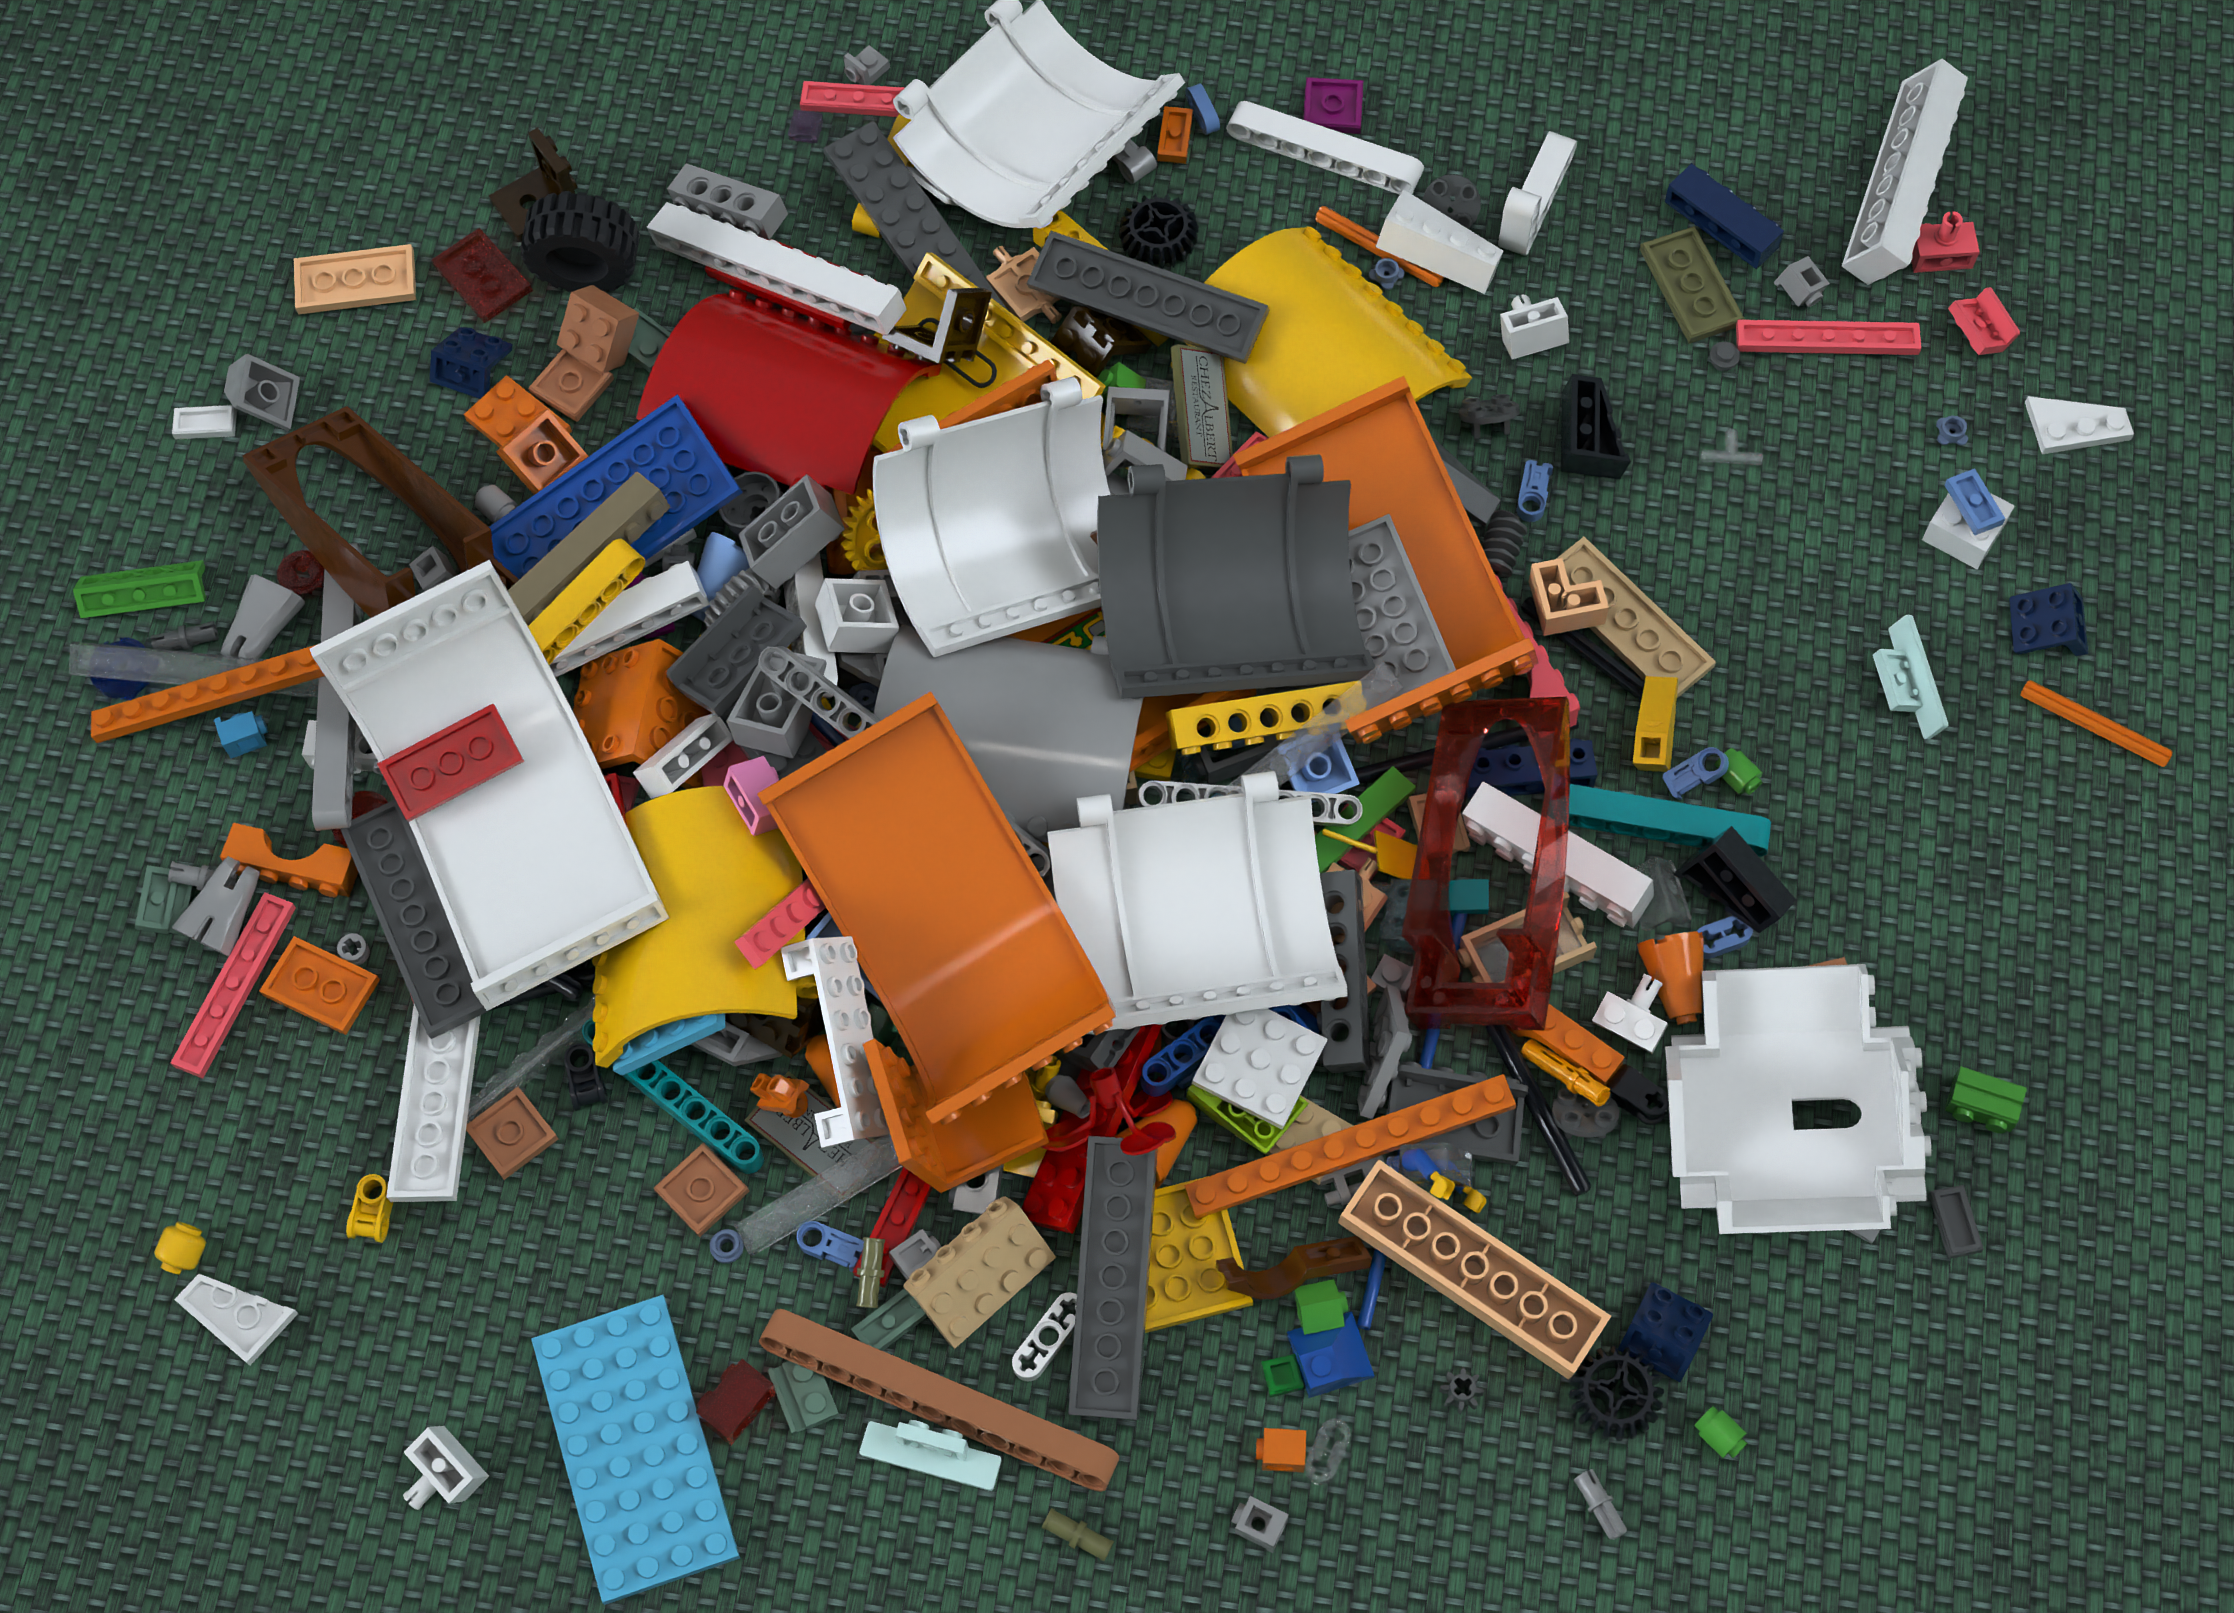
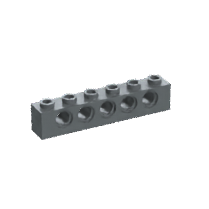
[1317,869,1371,1073]

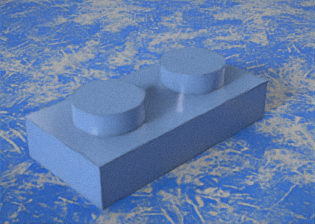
[1944,468,2005,535]

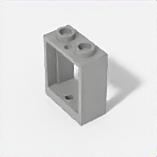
[1103,386,1170,469]
[1102,430,1188,495]

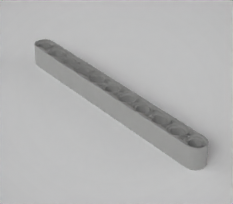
[312,543,362,831]
[758,646,1052,877]

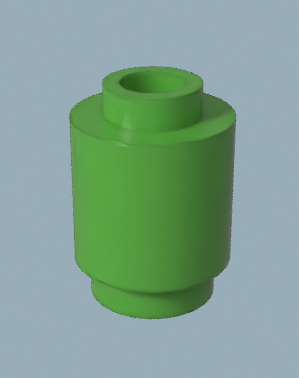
[1714,748,1763,795]
[1694,1406,1748,1458]

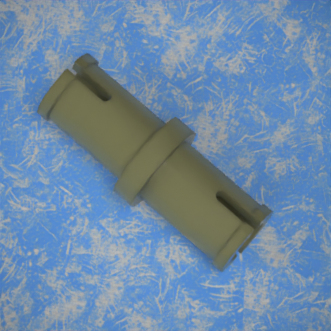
[856,1237,885,1308]
[1042,1508,1114,1561]

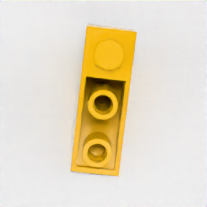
[1633,676,1678,772]

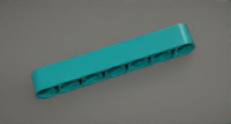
[1545,783,1771,857]
[582,1017,764,1174]

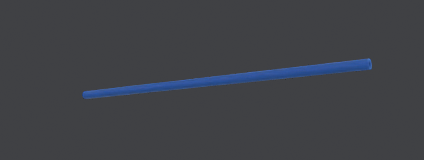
[1357,913,1467,1330]

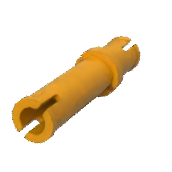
[1521,1039,1611,1107]

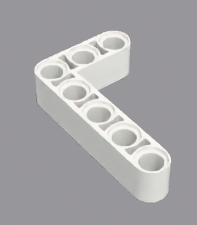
[1498,131,1578,256]

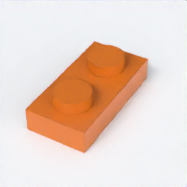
[1157,106,1193,164]

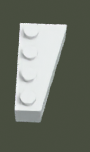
[1376,189,1503,294]

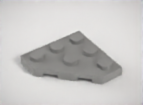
[1357,985,1412,1119]

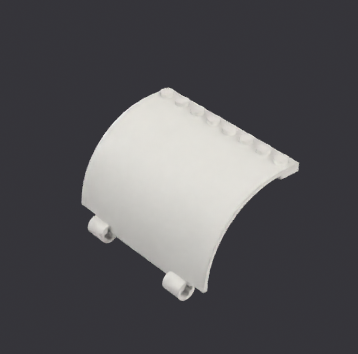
[893,0,1185,229]
[873,377,1110,657]
[1047,771,1347,1034]

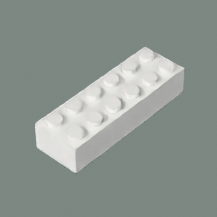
[1462,782,1654,928]

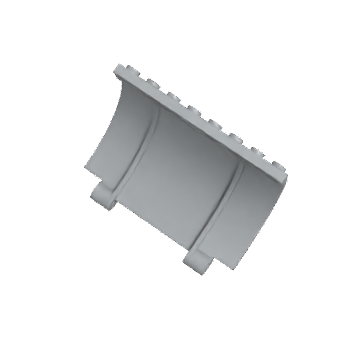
[874,625,1144,842]

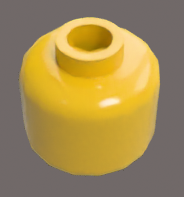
[154,1221,206,1275]

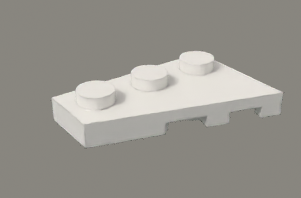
[2025,396,2134,454]
[174,1274,298,1366]

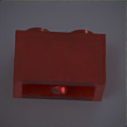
[696,1359,776,1446]

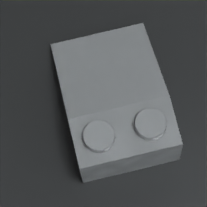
[726,646,827,758]

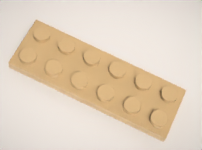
[1556,537,1716,698]

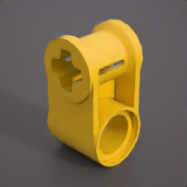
[346,1174,393,1243]

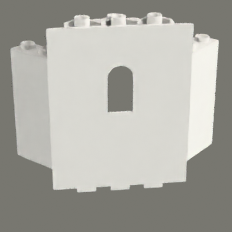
[1665,964,1931,1234]

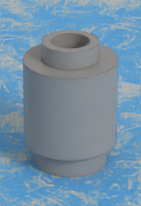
[475,485,518,524]

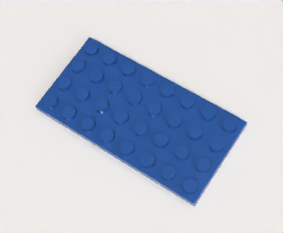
[489,394,743,580]

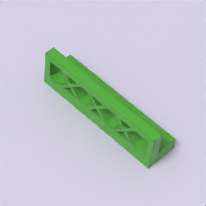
[73,560,206,618]

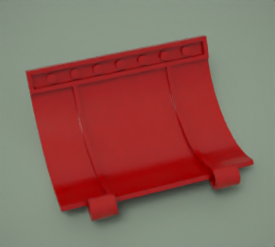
[636,289,942,495]

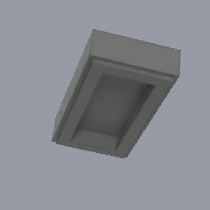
[1928,1185,1984,1259]

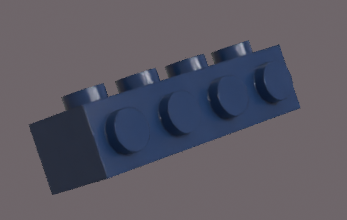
[1665,163,1784,270]
[1462,738,1598,801]

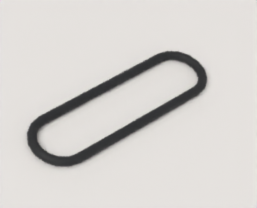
[918,318,997,388]

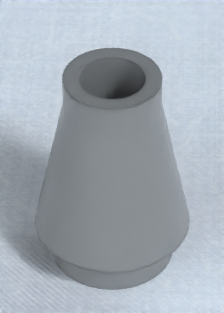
[1045,1075,1090,1118]

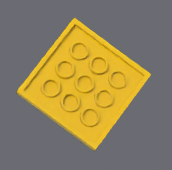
[1145,1176,1253,1333]

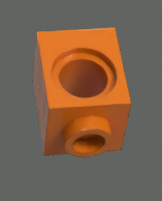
[1256,1428,1306,1473]

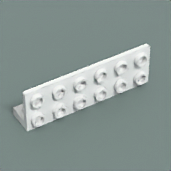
[781,936,890,1148]

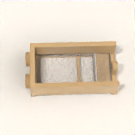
[1457,891,1597,1004]

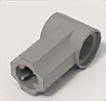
[1111,139,1157,184]

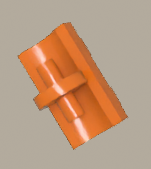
[750,1073,810,1118]

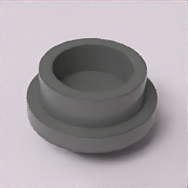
[1709,342,1740,371]

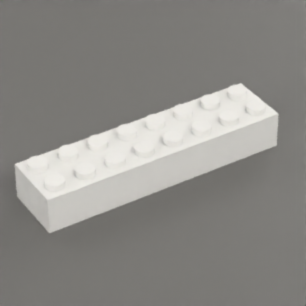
[1842,59,1968,285]

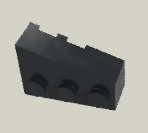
[1561,374,1631,480]
[1673,826,1796,933]

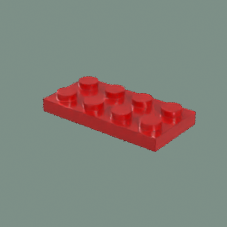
[377,704,525,822]

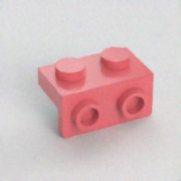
[1948,287,2020,355]

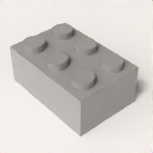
[738,474,845,589]

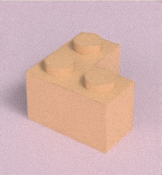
[1529,558,1609,636]

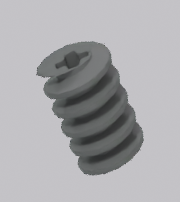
[1481,510,1527,578]

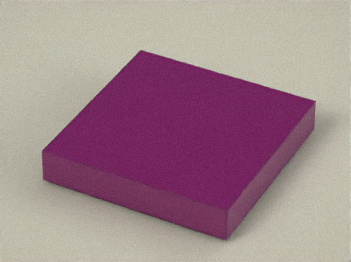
[1303,77,1364,134]

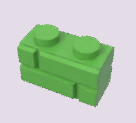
[1945,1066,2027,1133]

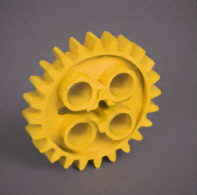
[841,489,888,571]

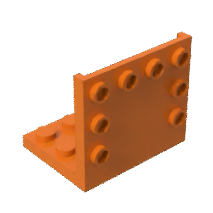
[573,639,713,789]
[863,1038,1049,1193]

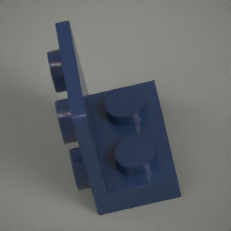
[430,327,513,399]
[2009,583,2088,656]
[1618,1282,1713,1382]

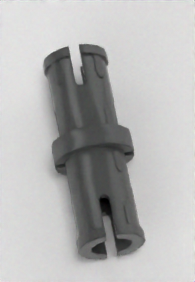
[151,621,219,655]

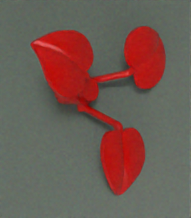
[1041,1067,1176,1156]

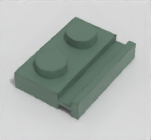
[627,308,671,373]
[135,865,193,937]
[767,1361,840,1436]

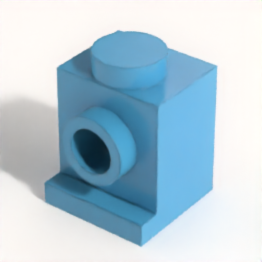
[214,711,268,759]

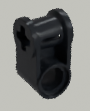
[564,1043,608,1111]
[1606,1064,1669,1125]

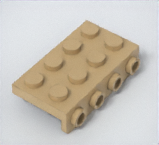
[903,1196,1056,1349]

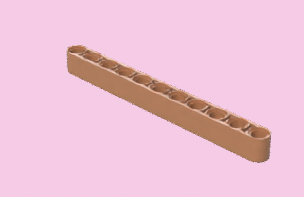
[759,1309,1119,1492]

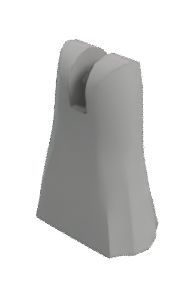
[220,574,305,666]
[171,856,260,957]

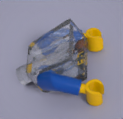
[1386,1142,1486,1214]

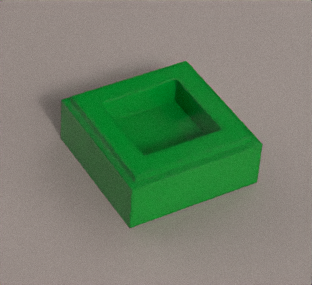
[1261,1354,1304,1398]

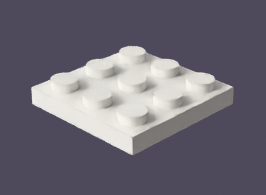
[1192,1009,1328,1130]

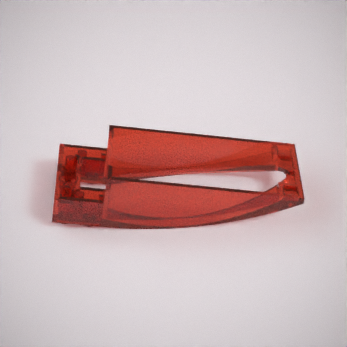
[1402,696,1570,1031]

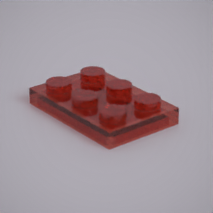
[431,228,533,324]

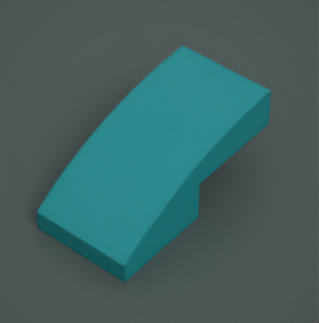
[1421,879,1489,918]

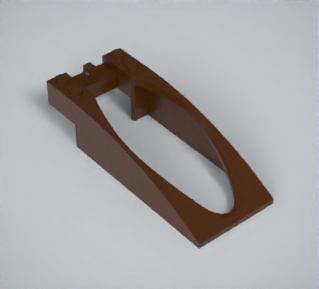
[242,406,519,618]

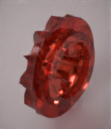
[277,550,325,596]

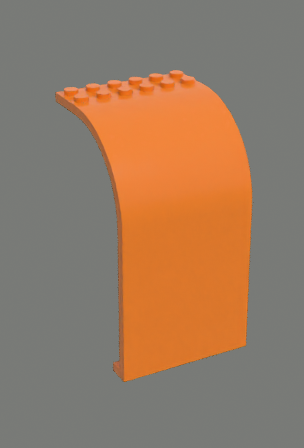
[1233,376,1538,744]
[757,691,1116,1125]

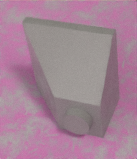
[224,354,300,431]

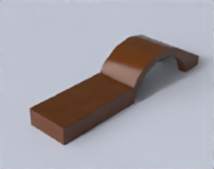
[1215,1236,1372,1299]

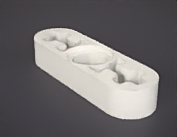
[1012,1292,1077,1382]

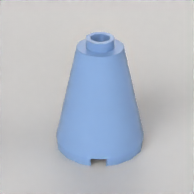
[691,532,750,621]

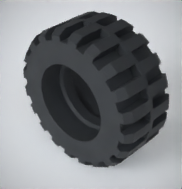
[520,191,640,293]

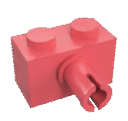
[1911,211,1980,273]

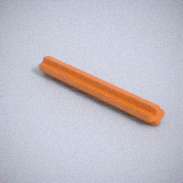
[1315,206,1444,287]
[2021,680,2173,767]

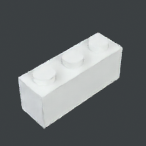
[633,714,734,799]

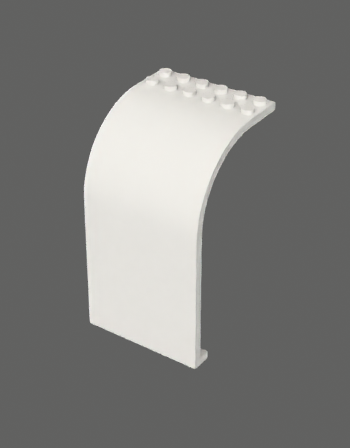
[310,560,669,1011]

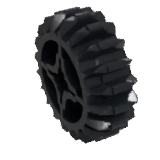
[1119,193,1199,269]
[1569,1345,1664,1441]

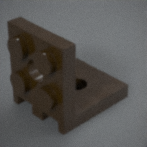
[488,127,578,242]
[882,288,992,364]
[1050,307,1152,378]
[725,995,825,1058]

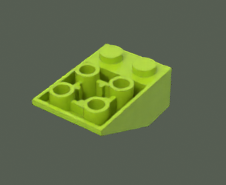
[1186,1084,1309,1155]

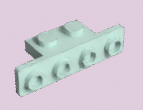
[1873,615,1948,739]
[859,1420,1002,1491]

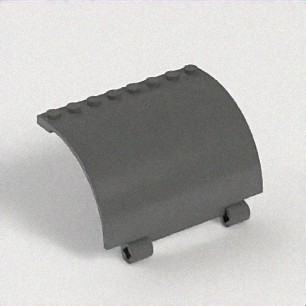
[1097,454,1377,699]

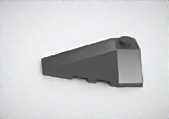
[1431,436,1500,527]

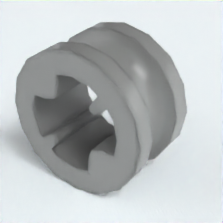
[337,933,370,966]

